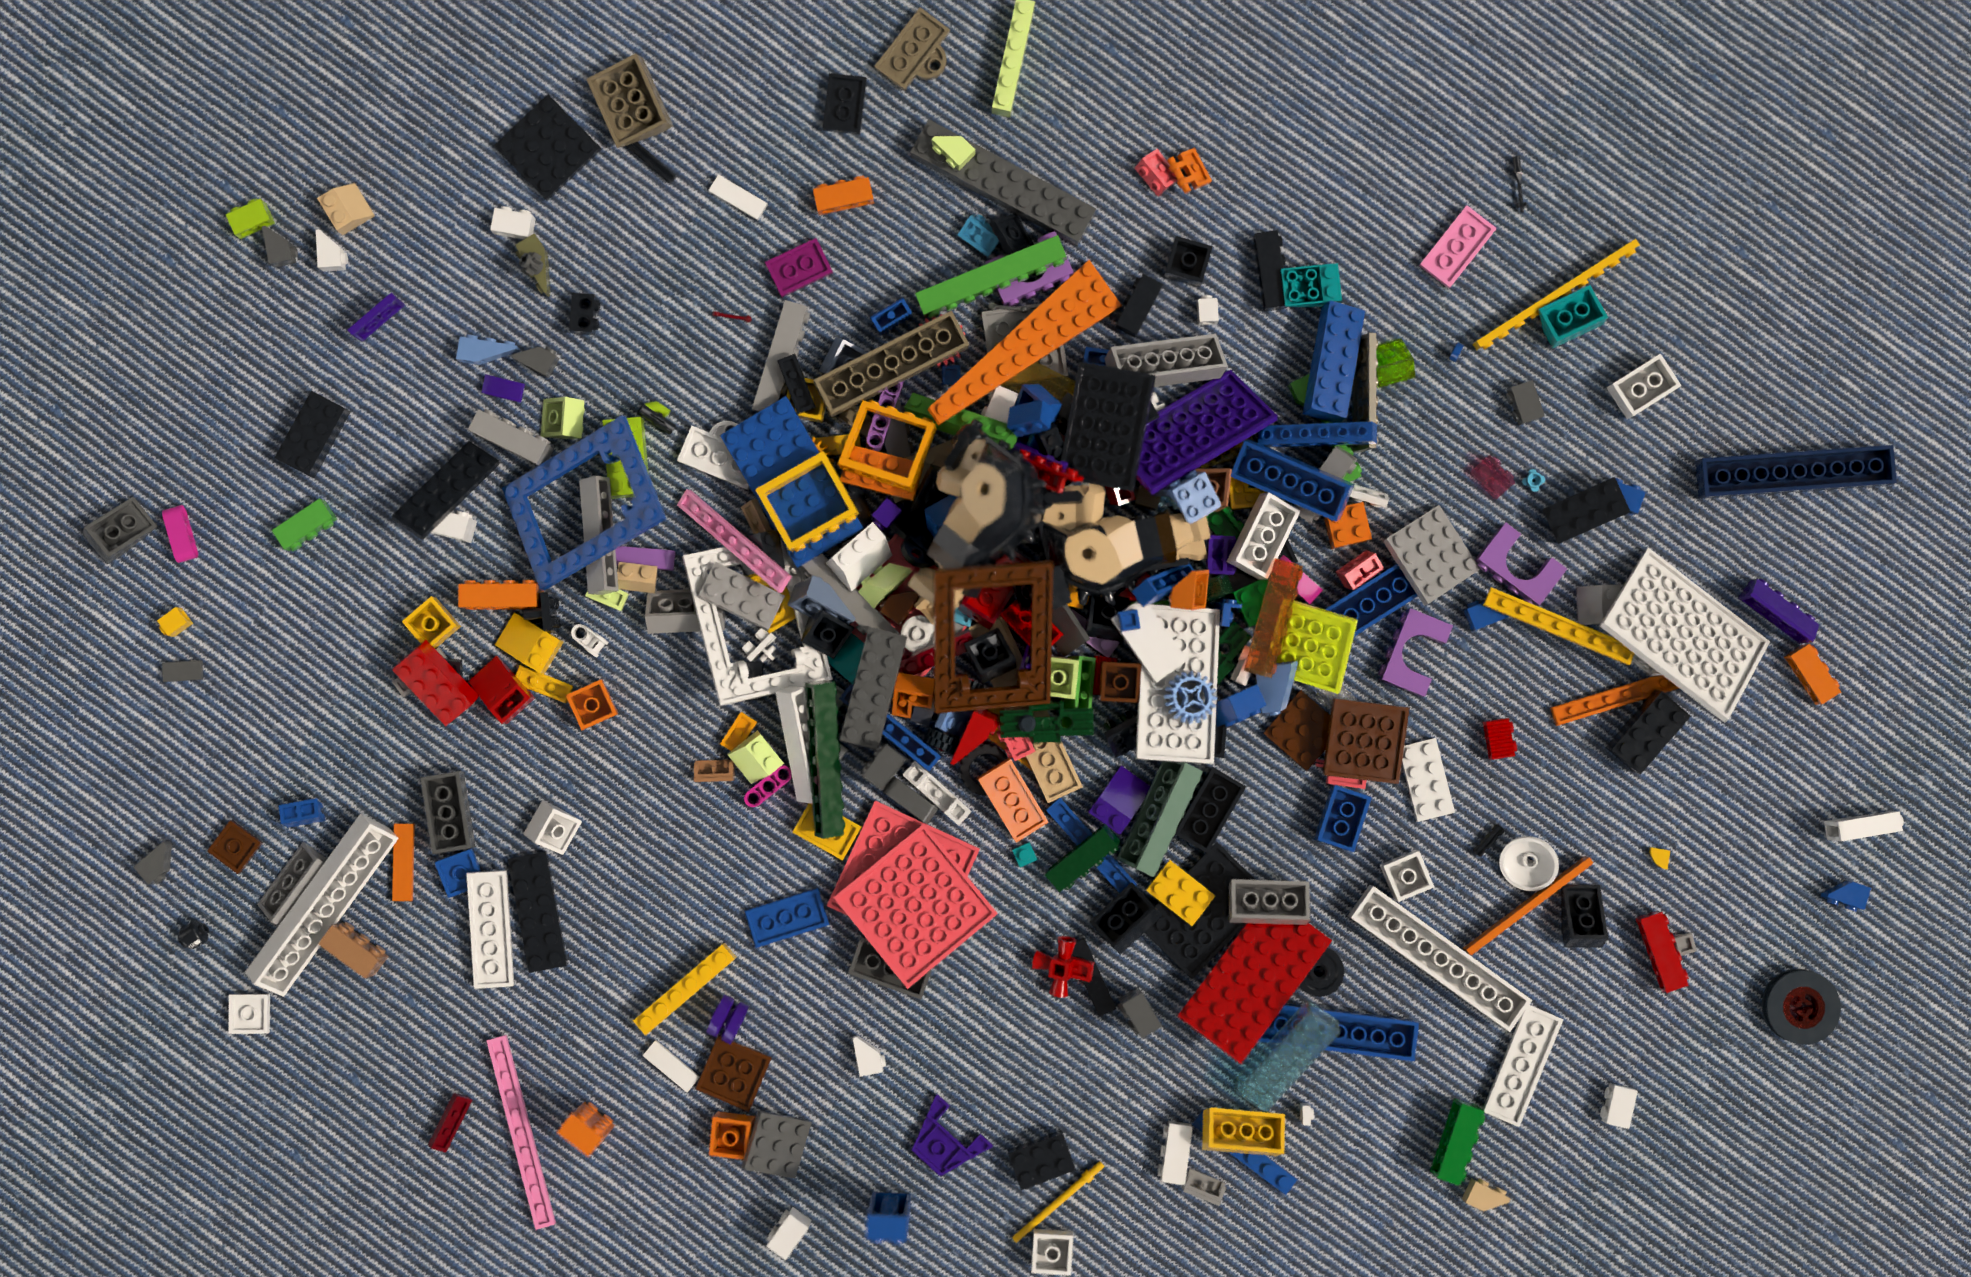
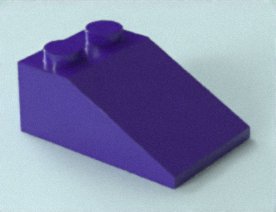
[1088,766,1151,835]

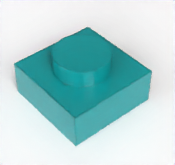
[1012,842,1037,868]

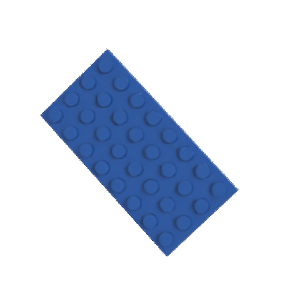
[720,396,864,568]

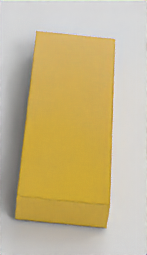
[515,665,574,704]

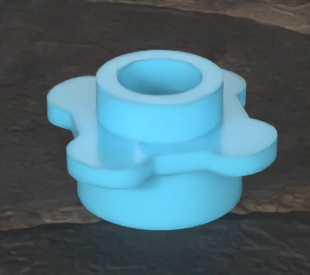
[1522,469,1545,492]

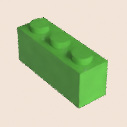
[271,498,337,551]

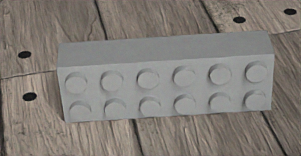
[1105,334,1228,387]

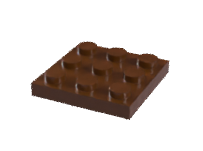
[1263,690,1330,771]
[696,1035,772,1112]

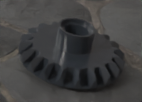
[1299,948,1344,997]

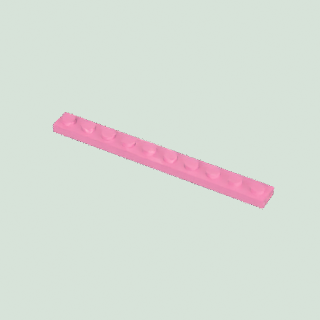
[487,1035,556,1230]

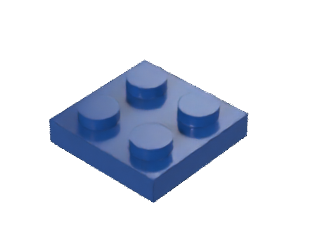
[434,848,481,898]

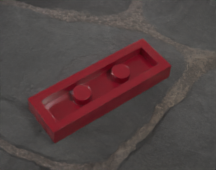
[427,1093,472,1152]

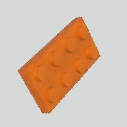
[840,446,924,501]
[977,758,1048,843]

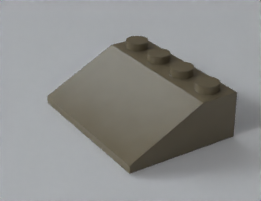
[586,54,674,148]

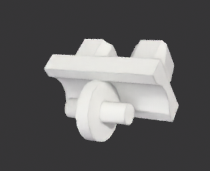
[742,628,777,662]

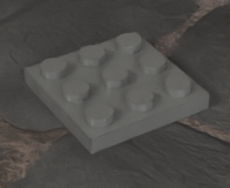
[741,1111,812,1179]

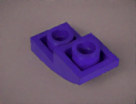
[481,374,525,402]

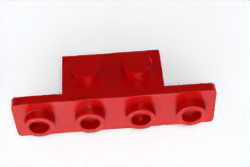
[1019,449,1084,493]

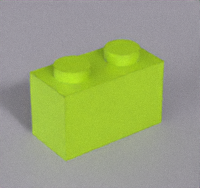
[225,199,275,239]

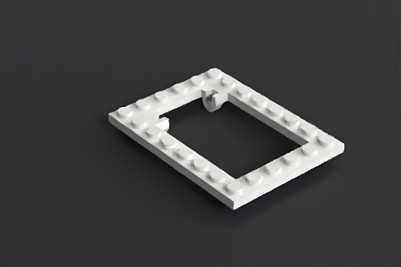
[682,540,833,706]

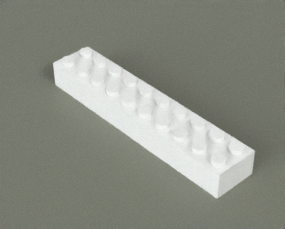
[245,813,399,996]
[1348,885,1532,1032]

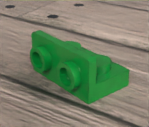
[1206,506,1244,541]

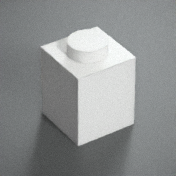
[1196,295,1219,325]

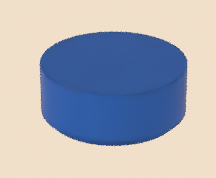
[1449,343,1464,362]

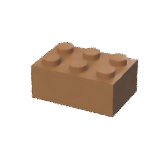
[318,922,389,979]

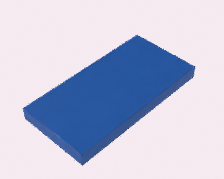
[744,888,830,948]

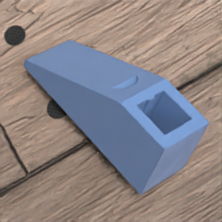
[456,334,520,365]

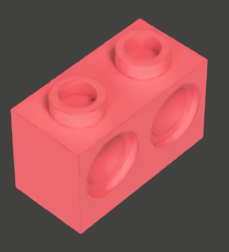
[1336,550,1384,591]

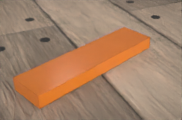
[392,823,415,901]

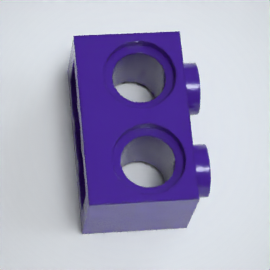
[872,498,902,532]

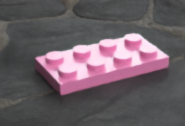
[1419,205,1497,289]

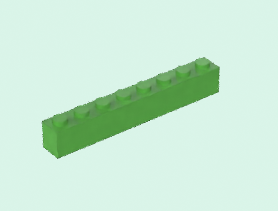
[915,235,1067,318]

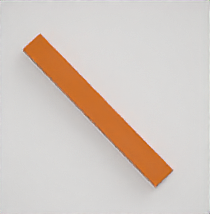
[1550,675,1679,726]
[1462,856,1593,955]

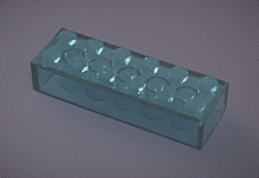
[1234,1000,1340,1112]

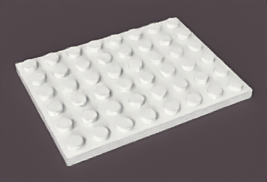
[1600,548,1770,722]

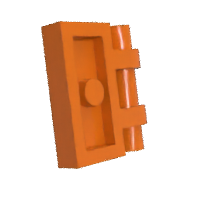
[1167,148,1212,194]

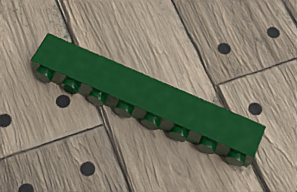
[805,680,845,839]

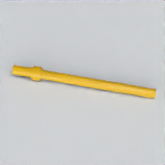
[1012,1161,1105,1243]

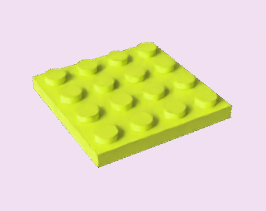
[1268,598,1358,694]

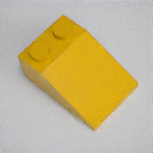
[495,612,564,674]

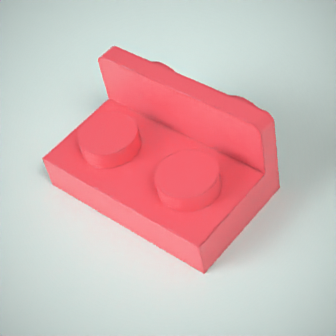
[1135,149,1178,196]
[996,726,1036,762]

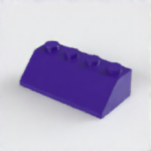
[1738,578,1819,644]

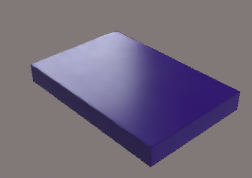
[348,292,405,342]

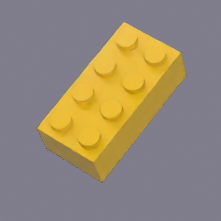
[1202,1108,1285,1156]

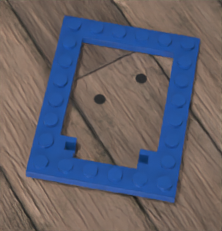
[502,415,666,590]

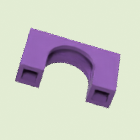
[985,231,1074,306]
[1475,523,1567,606]
[1378,608,1453,697]

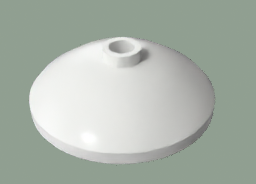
[1499,836,1559,891]

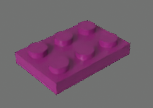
[765,238,833,297]

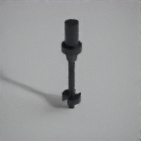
[1512,156,1528,213]

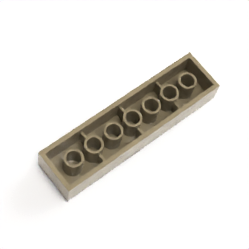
[814,311,969,417]

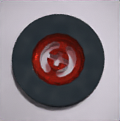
[1762,969,1841,1045]

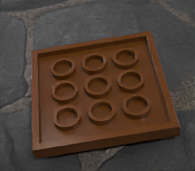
[1322,698,1410,784]

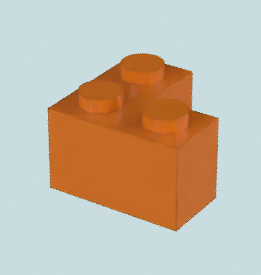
[892,672,934,719]

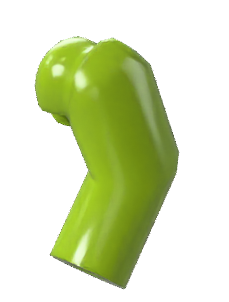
[645,401,671,418]

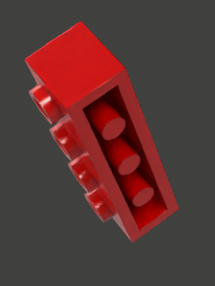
[1635,911,1689,993]

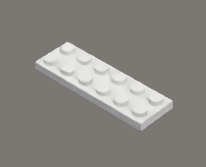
[467,870,514,989]
[1482,1005,1563,1127]

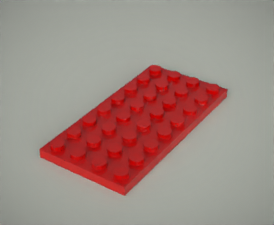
[1177,923,1332,1065]

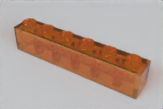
[1244,558,1303,678]

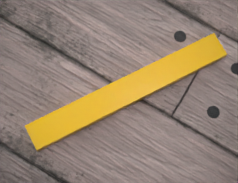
[1483,587,1635,666]

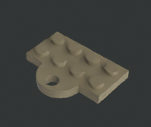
[874,7,950,91]

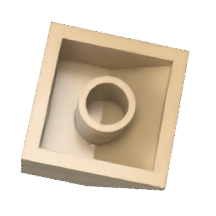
[317,183,375,235]

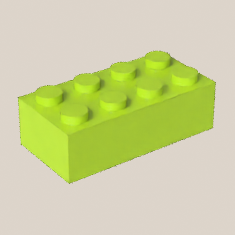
[602,417,648,499]

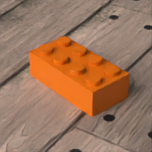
[458,580,543,610]
[557,1102,615,1157]

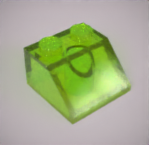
[1376,338,1415,388]

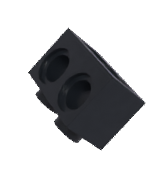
[569,293,600,335]

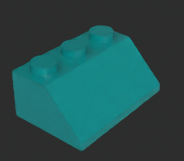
[1538,285,1608,349]

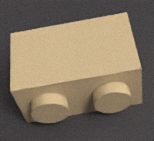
[617,562,658,593]

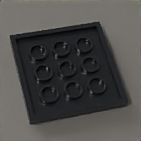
[494,94,602,201]

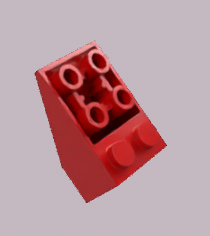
[468,655,535,724]

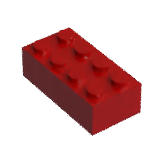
[392,640,479,726]

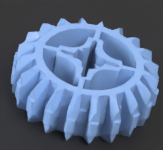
[1164,671,1217,724]

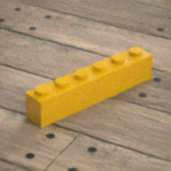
[633,943,737,1036]

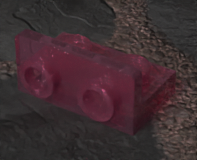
[1469,455,1516,500]

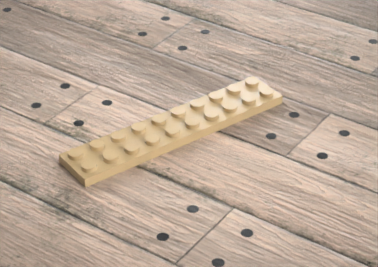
[967,615,1083,803]

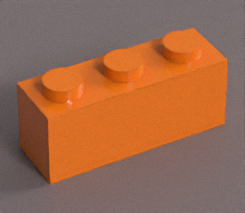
[813,176,874,215]
[1784,644,1841,705]

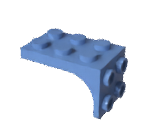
[1154,470,1221,524]

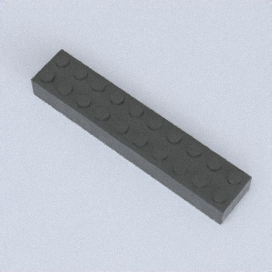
[910,119,1096,247]

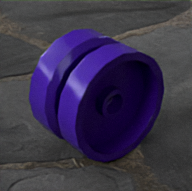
[706,994,750,1045]

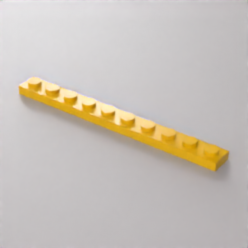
[1473,239,1640,350]

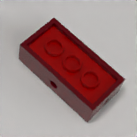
[957,551,1031,630]

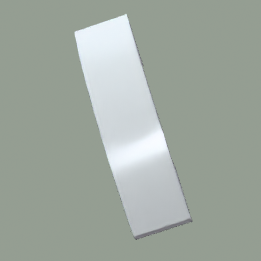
[903,761,972,826]

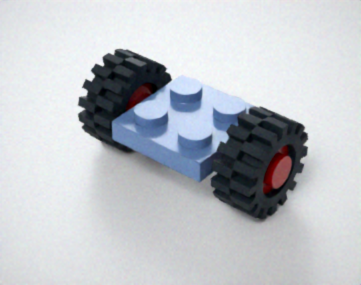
[923,673,984,755]

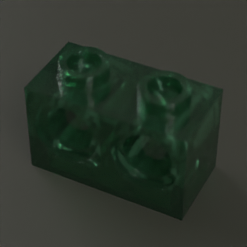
[1206,575,1234,604]

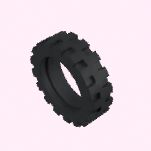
[960,745,1008,796]

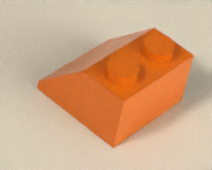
[1169,569,1209,610]

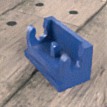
[279,798,325,828]

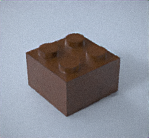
[1098,661,1141,703]

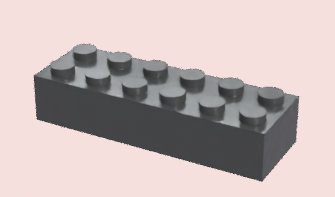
[840,627,908,750]

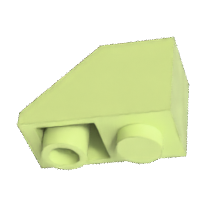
[932,136,975,171]

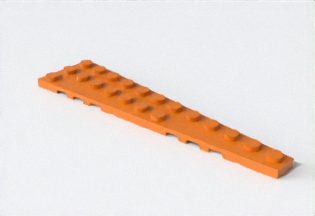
[928,260,1122,425]

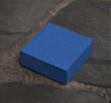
[941,365,961,385]
[1117,609,1141,632]

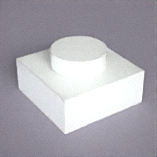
[1300,1103,1314,1125]

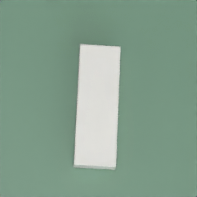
[709,174,768,221]
[643,1040,700,1093]

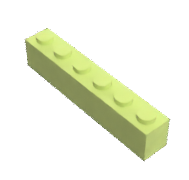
[992,0,1035,118]

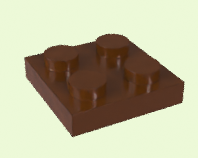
[207,820,263,874]

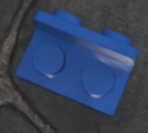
[1213,599,1242,627]

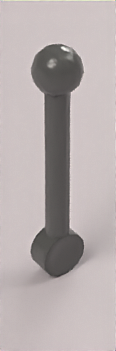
[988,302,1028,313]

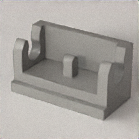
[1182,1168,1226,1206]

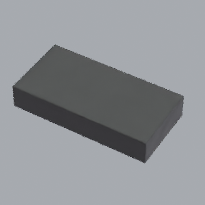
[162,660,204,682]

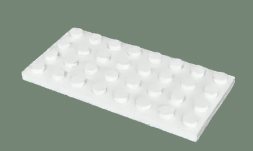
[1136,604,1220,764]

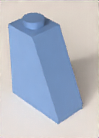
[1255,661,1298,716]

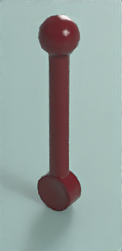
[712,311,752,323]

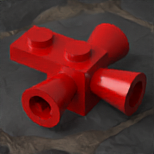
[1032,936,1095,998]

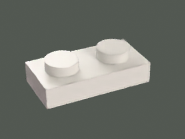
[1350,485,1389,508]

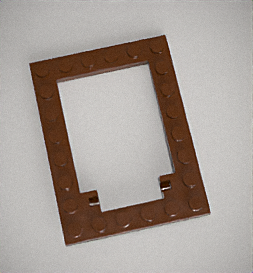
[933,561,1053,714]

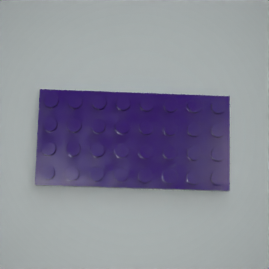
[1136,369,1277,495]

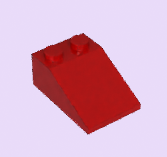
[950,709,1000,765]

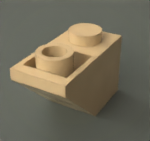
[1462,1178,1511,1211]

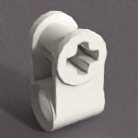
[571,624,609,658]

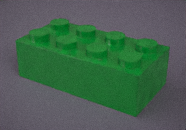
[1430,1098,1485,1186]

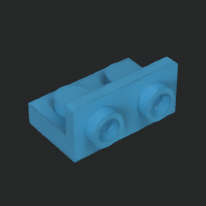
[958,214,1000,257]

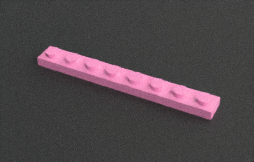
[677,489,792,593]

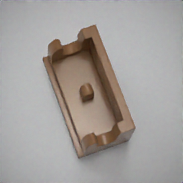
[694,760,735,782]

